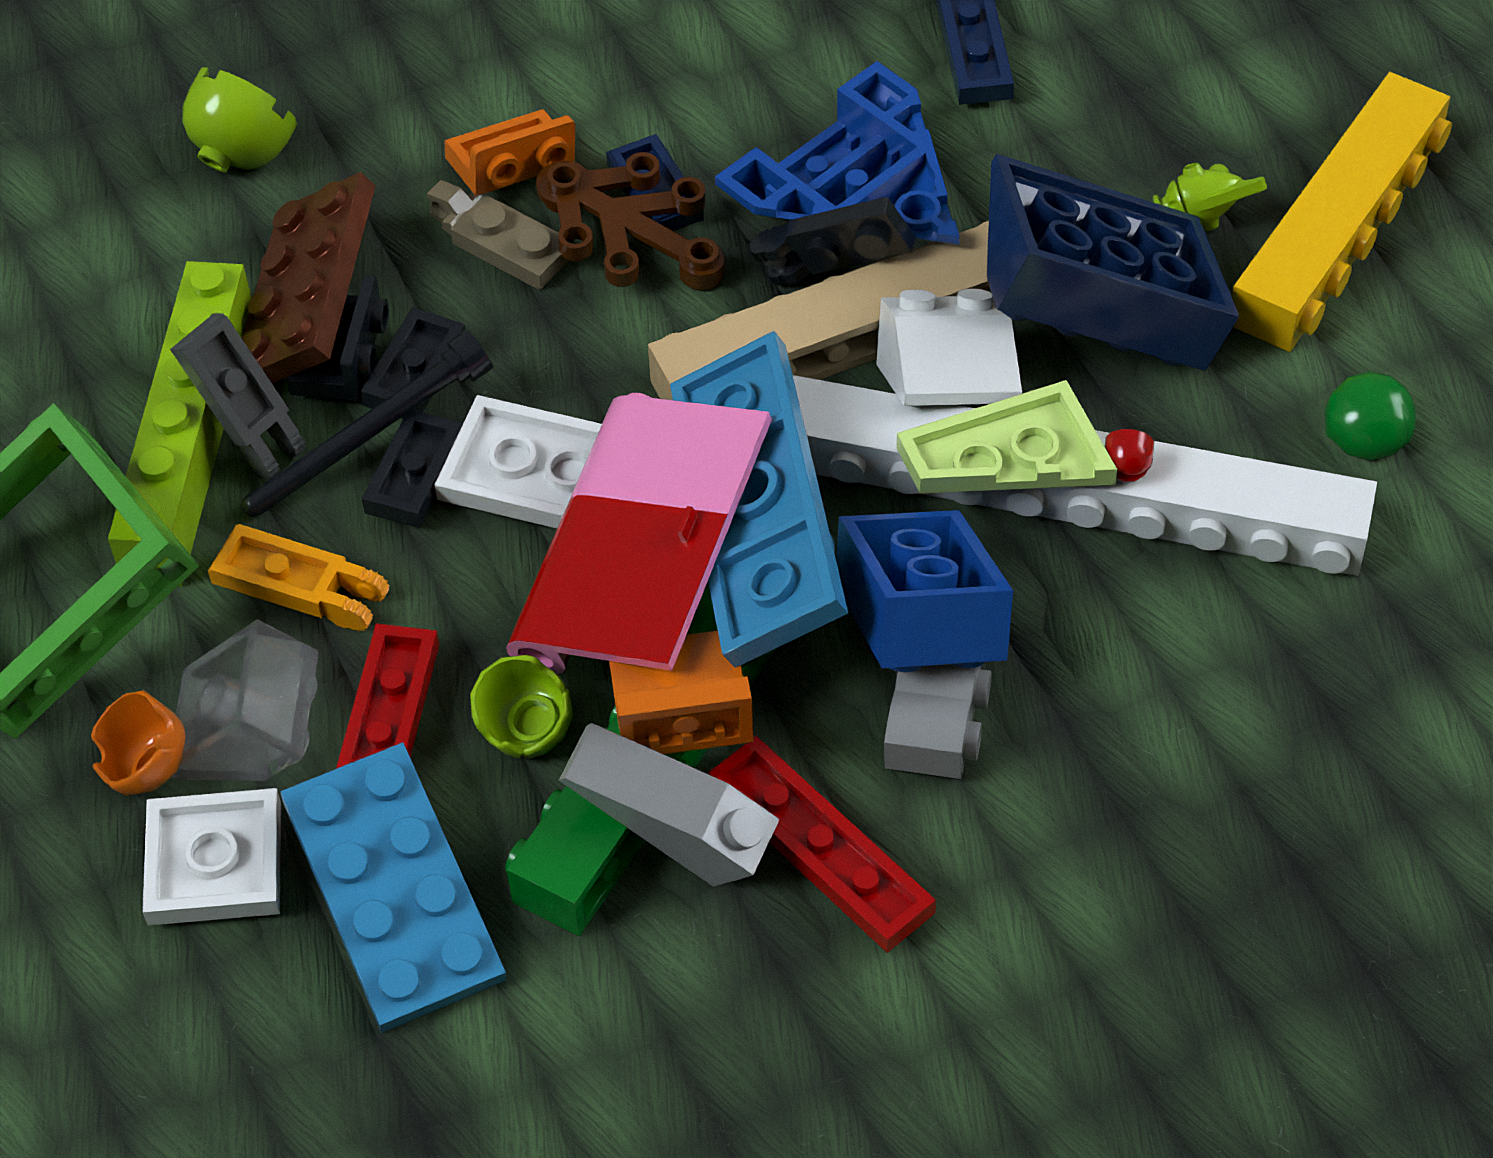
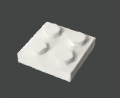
[143,788,281,926]

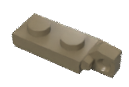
[427,180,575,290]

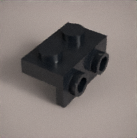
[287,276,389,401]

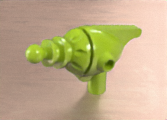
[1153,163,1267,231]

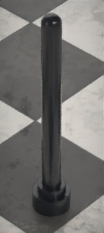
[242,329,494,517]

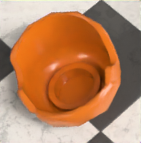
[91,690,186,796]

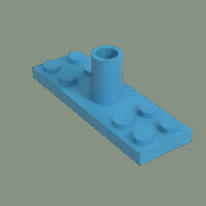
[670,331,848,668]

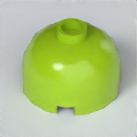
[182,67,298,173]

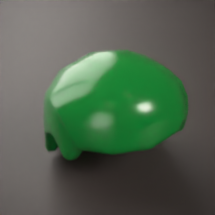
[1324,371,1416,461]

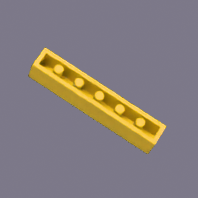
[1232,71,1452,352]

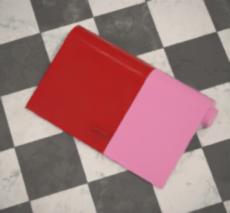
[506,393,772,675]

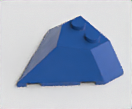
[715,61,960,245]

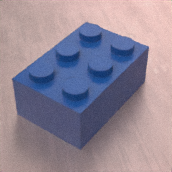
[836,510,1013,672]

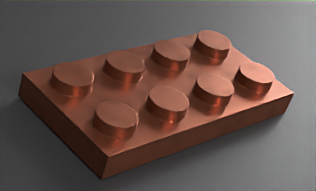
[242,172,376,383]

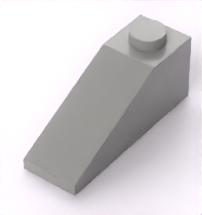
[558,723,780,887]

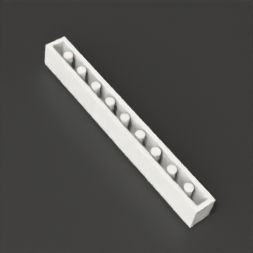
[793,375,1377,576]

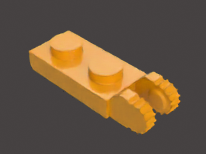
[208,524,390,632]

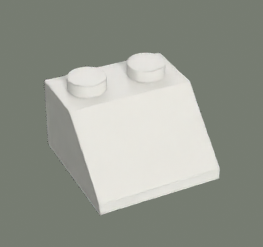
[876,289,1022,406]

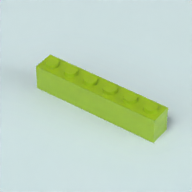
[108,261,252,587]

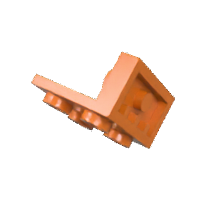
[609,631,753,754]

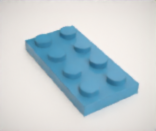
[280,742,506,1033]

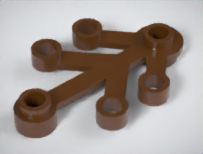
[536,152,725,290]

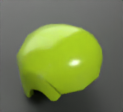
[470,655,573,759]

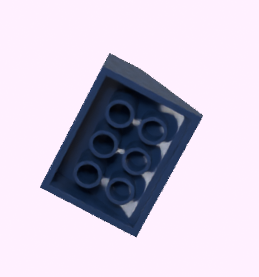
[986,154,1239,371]

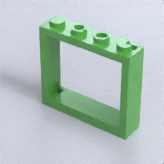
[0,403,199,739]

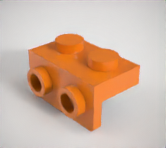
[445,109,575,196]

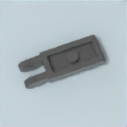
[170,313,306,481]

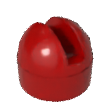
[1104,429,1154,482]

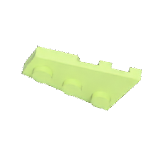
[896,380,1117,494]

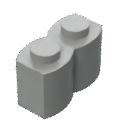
[884,664,991,779]

